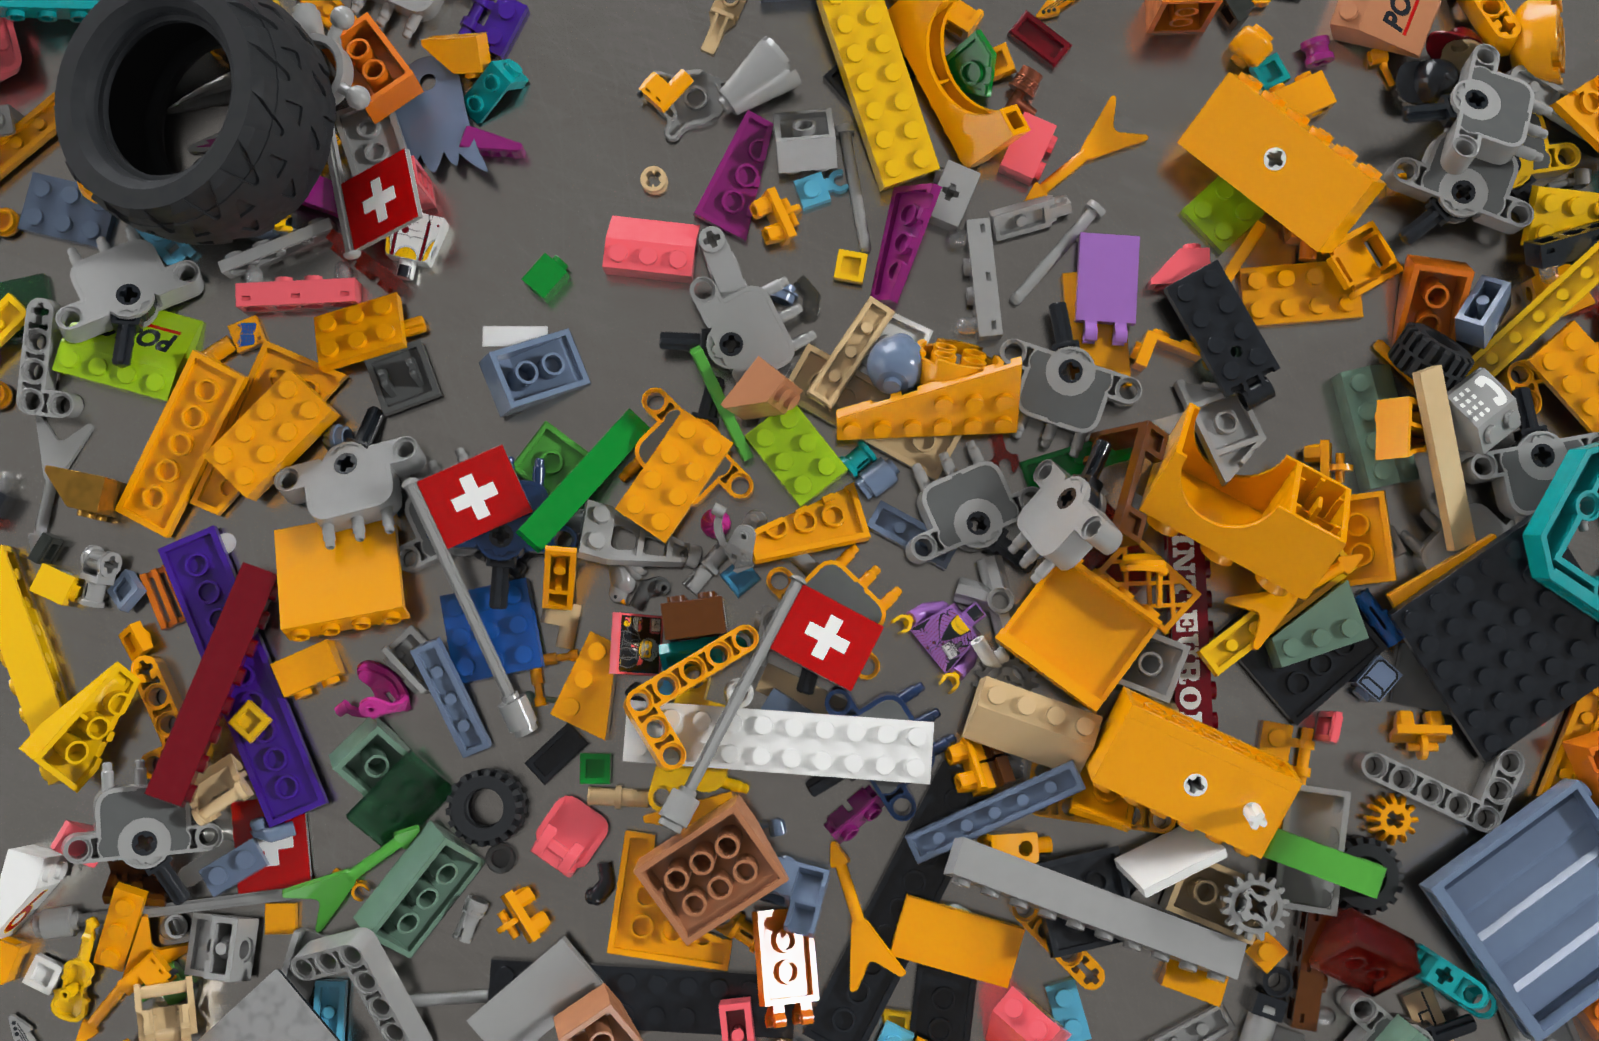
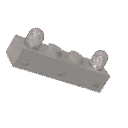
[946,217,1003,342]

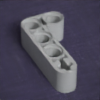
[16,298,84,419]

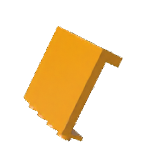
[274,513,410,642]
[995,559,1162,714]

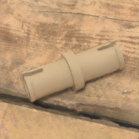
[587,785,649,809]

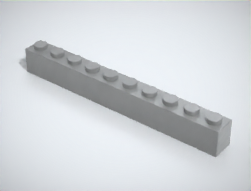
[943,837,1247,983]

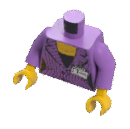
[891,600,986,694]

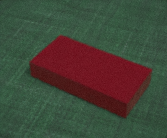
[1007,10,1072,70]

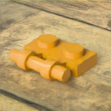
[1257,720,1315,785]

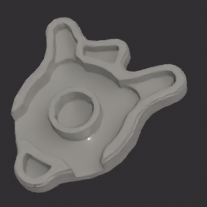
[654,69,727,142]

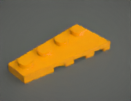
[753,482,871,565]

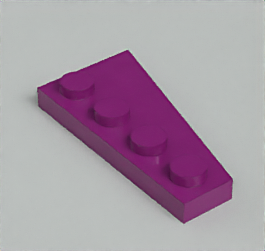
[693,110,774,243]

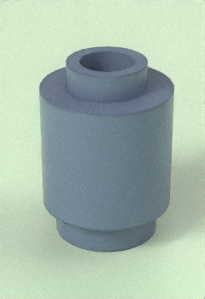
[854,457,900,500]

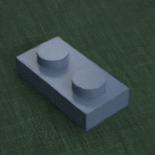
[199,838,270,897]

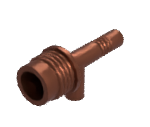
[1004,65,1043,115]

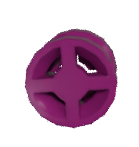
[1300,35,1335,69]

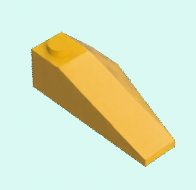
[19,661,141,793]

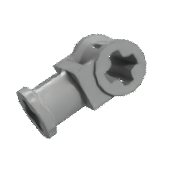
[77,545,122,608]

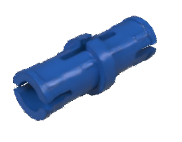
[1354,588,1403,648]

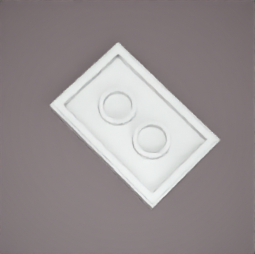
[1114,826,1228,898]

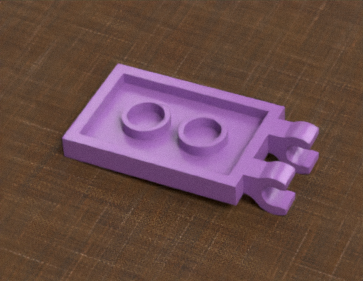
[1074,232,1140,346]

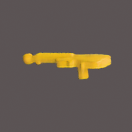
[50,916,100,1022]

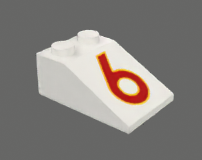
[0,845,68,939]

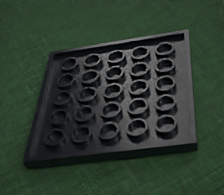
[1387,513,1599,763]

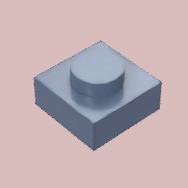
[107,569,147,613]

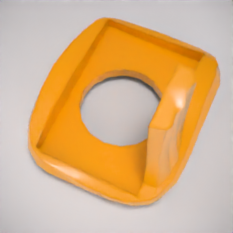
[1119,553,1169,608]

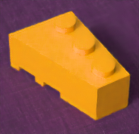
[550,631,617,740]

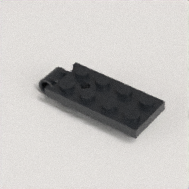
[1163,259,1280,411]

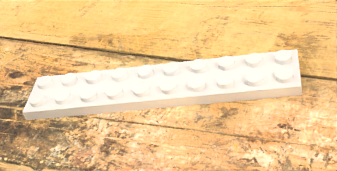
[623,700,934,784]

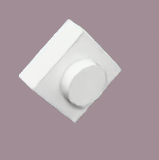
[22,953,64,996]

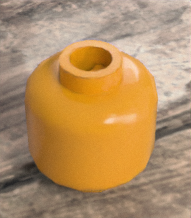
[1229,24,1273,70]

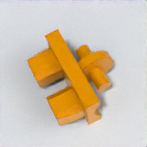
[749,186,802,247]
[1304,439,1354,483]
[1388,710,1453,760]
[496,886,551,944]

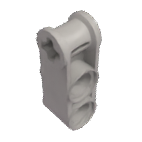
[698,226,748,298]

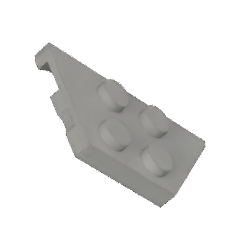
[1173,379,1267,486]

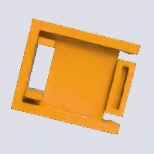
[1321,220,1404,301]

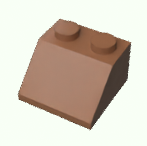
[720,356,803,420]
[553,982,643,1041]

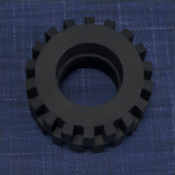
[1388,322,1475,391]
[445,768,528,847]
[1338,835,1405,915]

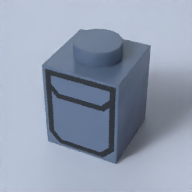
[1348,655,1403,703]

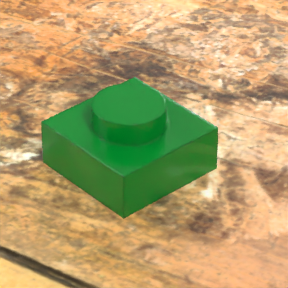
[580,753,612,784]

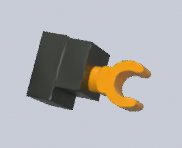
[1218,0,1271,32]

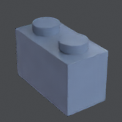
[1455,274,1511,349]

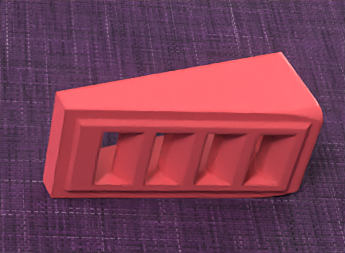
[1314,711,1343,745]

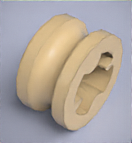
[640,166,668,195]

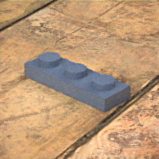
[867,500,956,571]

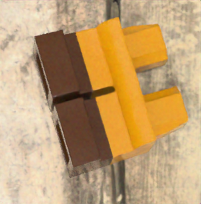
[945,738,1016,797]

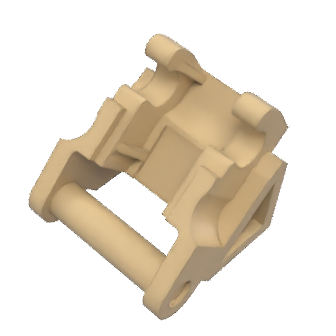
[189,753,254,826]
[133,975,198,1041]

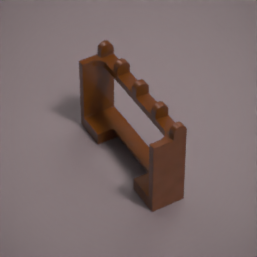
[1082,420,1170,552]

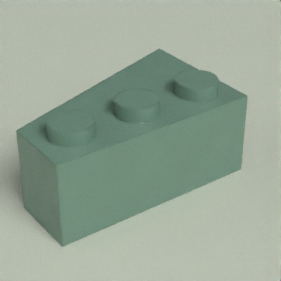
[1264,580,1369,668]

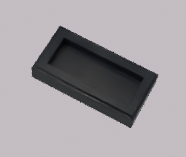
[525,723,590,785]

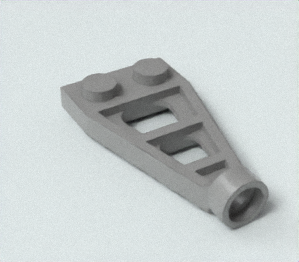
[577,500,702,569]

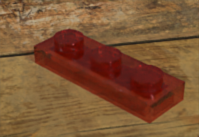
[326,229,409,296]

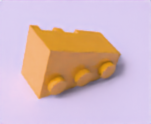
[1375,396,1427,460]

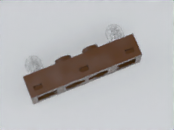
[1284,911,1350,1032]

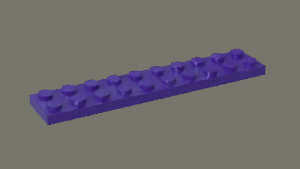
[158,525,329,828]

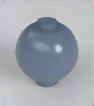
[867,333,926,395]

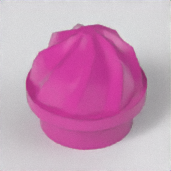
[701,509,731,539]

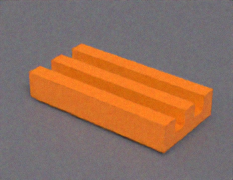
[139,565,186,631]

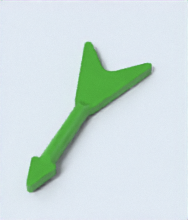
[282,825,420,933]

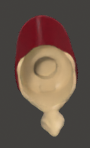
[1426,27,1484,71]

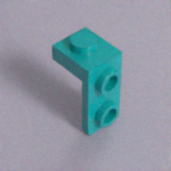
[464,59,529,124]

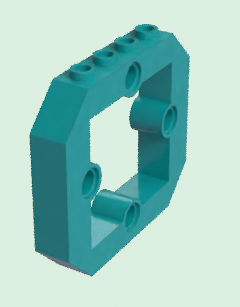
[1522,442,1599,622]

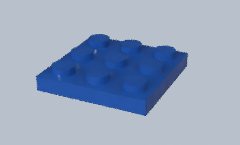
[439,577,545,684]

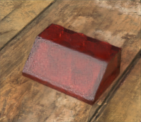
[1309,907,1421,997]

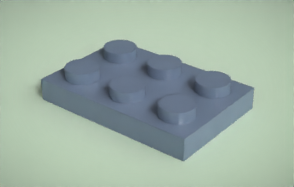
[17,172,116,249]

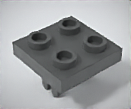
[364,339,442,417]

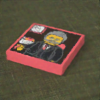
[609,612,663,676]

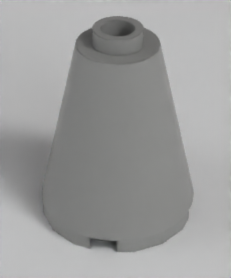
[718,36,802,116]

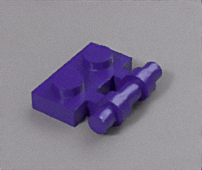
[458,0,529,60]

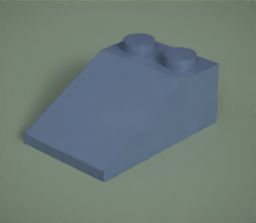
[479,328,590,418]

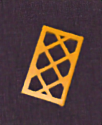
[1097,540,1202,635]

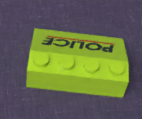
[52,310,204,403]

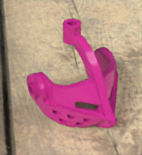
[334,660,411,719]

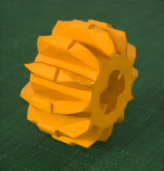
[1363,793,1419,845]

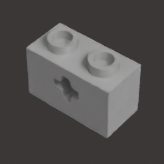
[928,160,981,234]

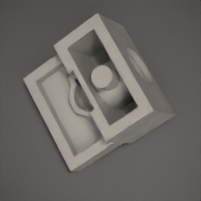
[184,912,259,982]

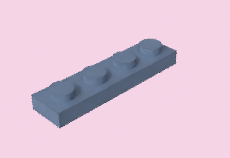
[410,636,492,758]

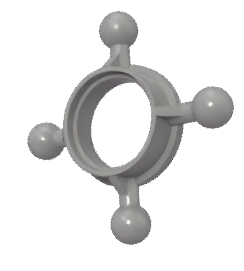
[308,5,371,110]

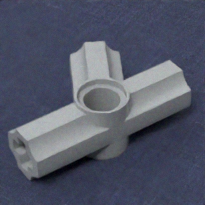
[953,555,1016,648]

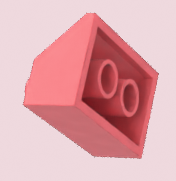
[602,216,700,284]

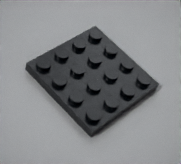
[1215,590,1388,726]

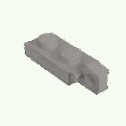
[988,195,1072,241]

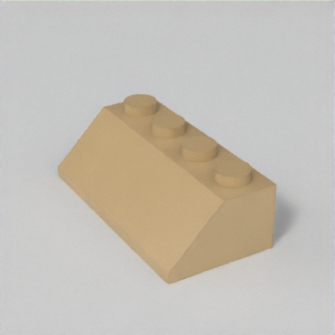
[961,676,1103,773]

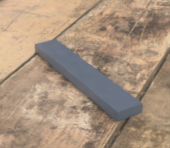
[905,759,1086,864]

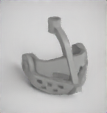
[711,502,767,574]

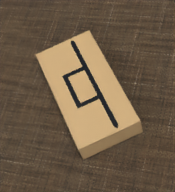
[1399,985,1454,1041]

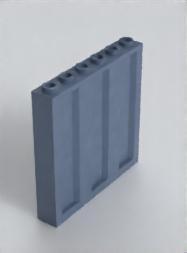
[1418,778,1599,1041]

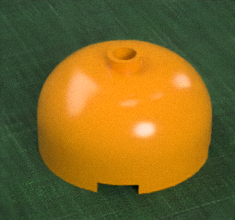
[1509,0,1565,85]
[917,338,1004,386]

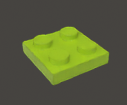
[1180,176,1265,255]

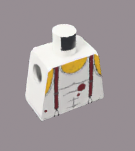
[385,213,449,281]

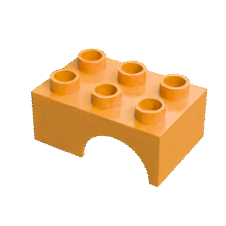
[1139,402,1352,601]

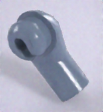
[250,817,296,843]

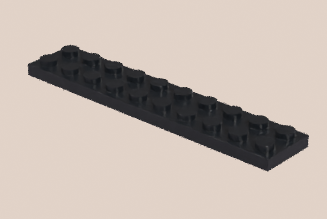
[802,759,995,1041]
[488,958,795,1039]

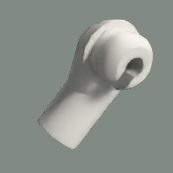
[971,636,1010,668]

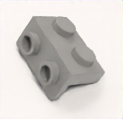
[381,625,430,694]

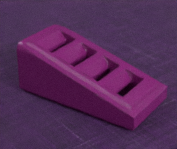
[459,126,526,158]

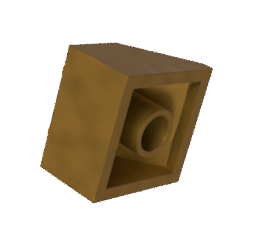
[44,465,126,522]

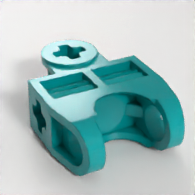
[1402,943,1498,1020]

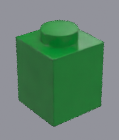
[521,253,571,304]

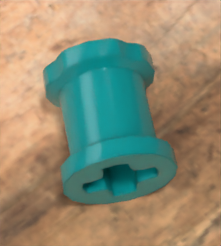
[839,440,877,479]

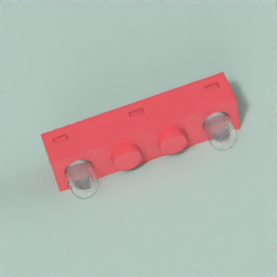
[235,261,362,313]

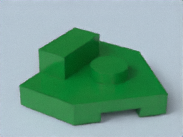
[946,30,997,97]

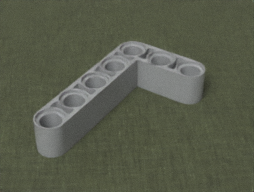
[1352,749,1526,833]
[290,927,433,1041]

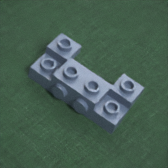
[759,855,830,938]

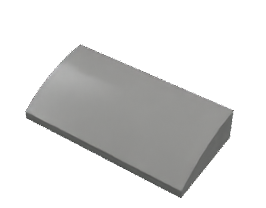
[1272,785,1351,917]
[466,936,604,1041]

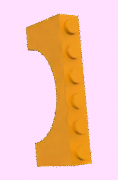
[888,0,1031,168]

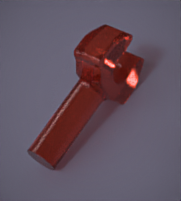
[989,433,1019,474]

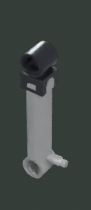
[1239,964,1294,1041]

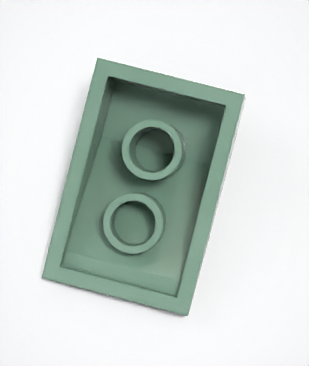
[328,717,442,825]

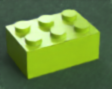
[744,405,848,508]

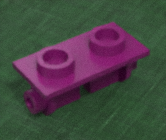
[824,785,885,844]

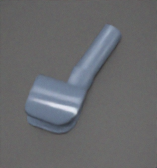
[758,818,787,837]

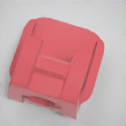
[530,796,609,878]

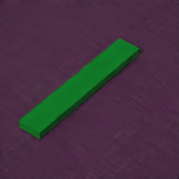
[515,408,650,553]

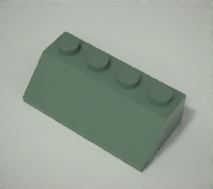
[1331,364,1420,493]
[353,820,486,958]

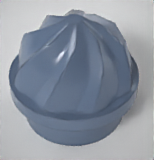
[322,424,353,451]

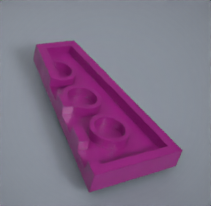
[870,183,942,304]

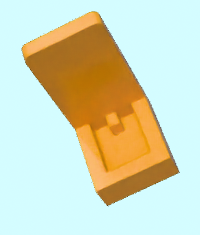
[1129,329,1202,372]

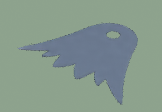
[350,56,488,177]

